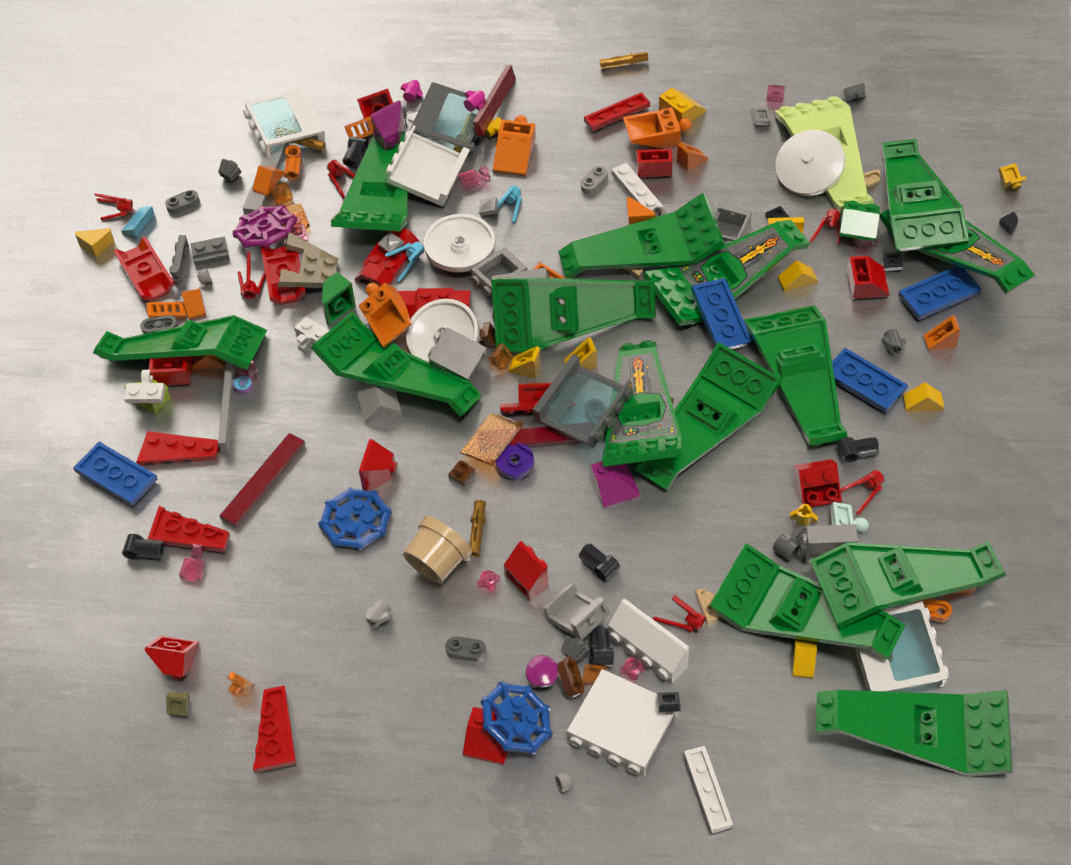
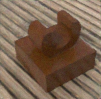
[478,322,496,348]
[448,460,475,487]

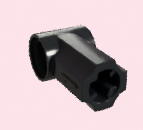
[342,136,369,169]
[837,437,879,463]
[122,534,165,560]
[579,543,620,582]
[589,625,614,666]

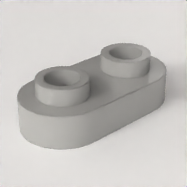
[580,166,608,194]

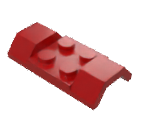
[354,228,420,287]
[113,236,175,302]
[261,246,306,305]
[398,288,472,320]

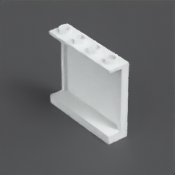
[385,125,470,206]
[567,669,678,776]

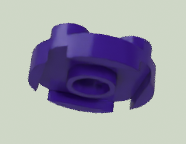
[496,443,535,481]

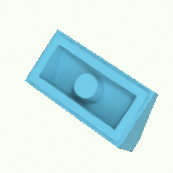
[121,206,155,238]

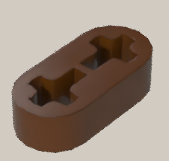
[557,656,584,698]

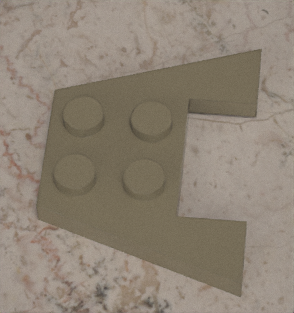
[278,232,338,288]

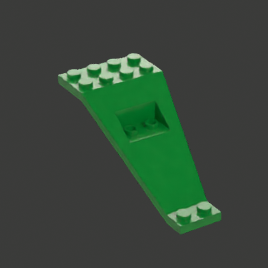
[310,311,482,417]
[635,342,783,491]
[707,543,906,661]

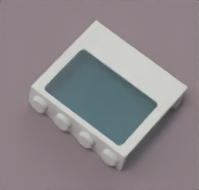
[243,88,325,158]
[854,601,949,692]

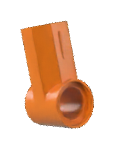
[284,145,302,181]

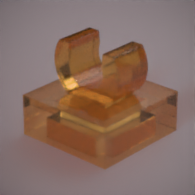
[270,182,293,206]
[488,344,513,370]
[227,671,255,697]

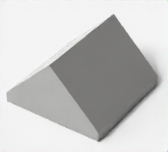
[357,383,402,424]

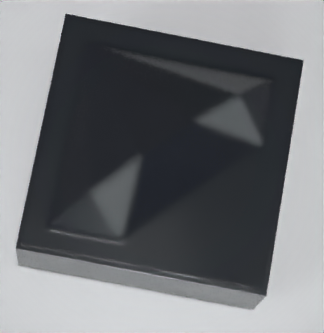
[883,251,903,271]
[657,692,681,712]

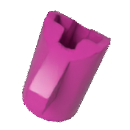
[400,80,423,102]
[464,90,485,112]

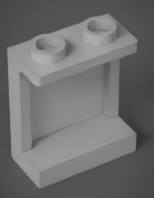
[428,327,487,382]
[543,583,610,640]

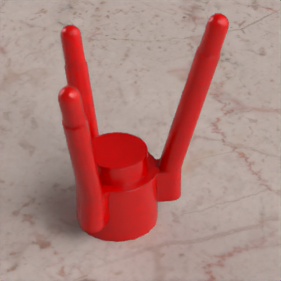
[327,160,355,198]
[94,193,133,220]
[809,209,841,244]
[237,252,266,299]
[840,470,885,515]
[652,595,706,633]

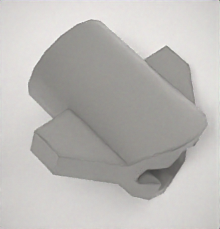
[365,600,391,629]

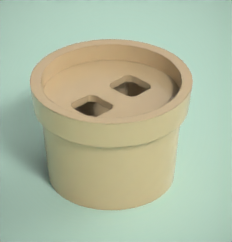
[403,516,472,584]

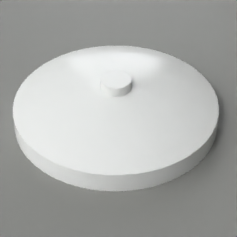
[775,130,846,196]
[424,214,495,272]
[406,299,480,370]

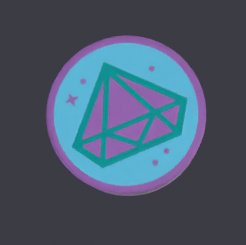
[233,375,253,394]

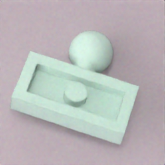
[830,502,869,533]

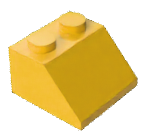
[659,88,706,123]

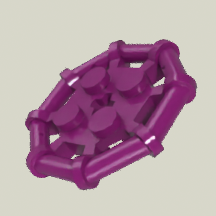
[232,205,297,248]

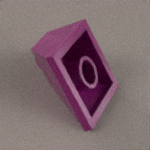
[370,100,405,151]
[591,461,641,509]

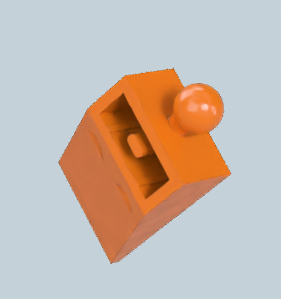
[623,108,692,149]
[492,115,536,176]
[358,283,412,347]

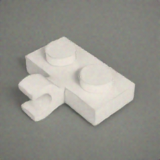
[294,316,330,350]
[124,370,165,403]

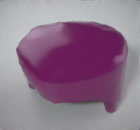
[526,655,558,688]

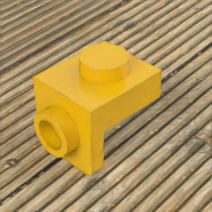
[998,163,1026,189]

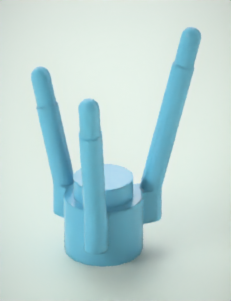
[497,185,522,223]
[385,242,424,283]

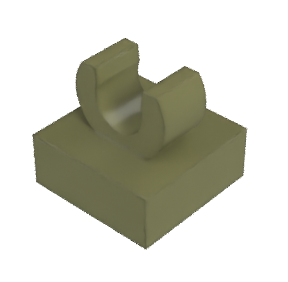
[166,691,190,717]

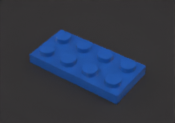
[898,266,981,320]
[690,278,753,349]
[832,348,908,413]
[73,441,158,507]

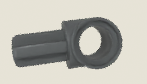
[773,525,806,561]

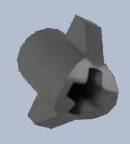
[844,83,866,101]
[881,329,906,355]

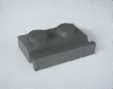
[190,236,230,266]

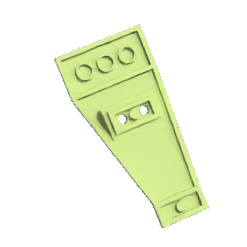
[774,96,874,213]

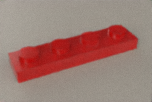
[584,92,650,132]

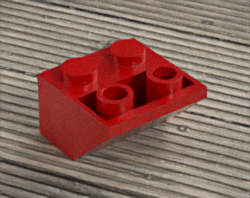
[636,149,672,177]
[847,256,889,299]
[149,356,193,385]
[793,459,842,507]
[503,541,549,601]

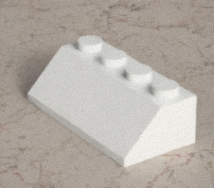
[608,599,689,684]

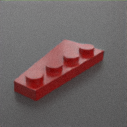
[136,431,220,466]
[147,506,230,553]
[253,685,297,773]

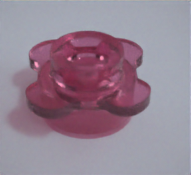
[477,570,500,591]
[620,657,645,681]

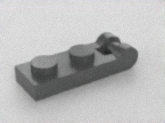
[169,235,189,284]

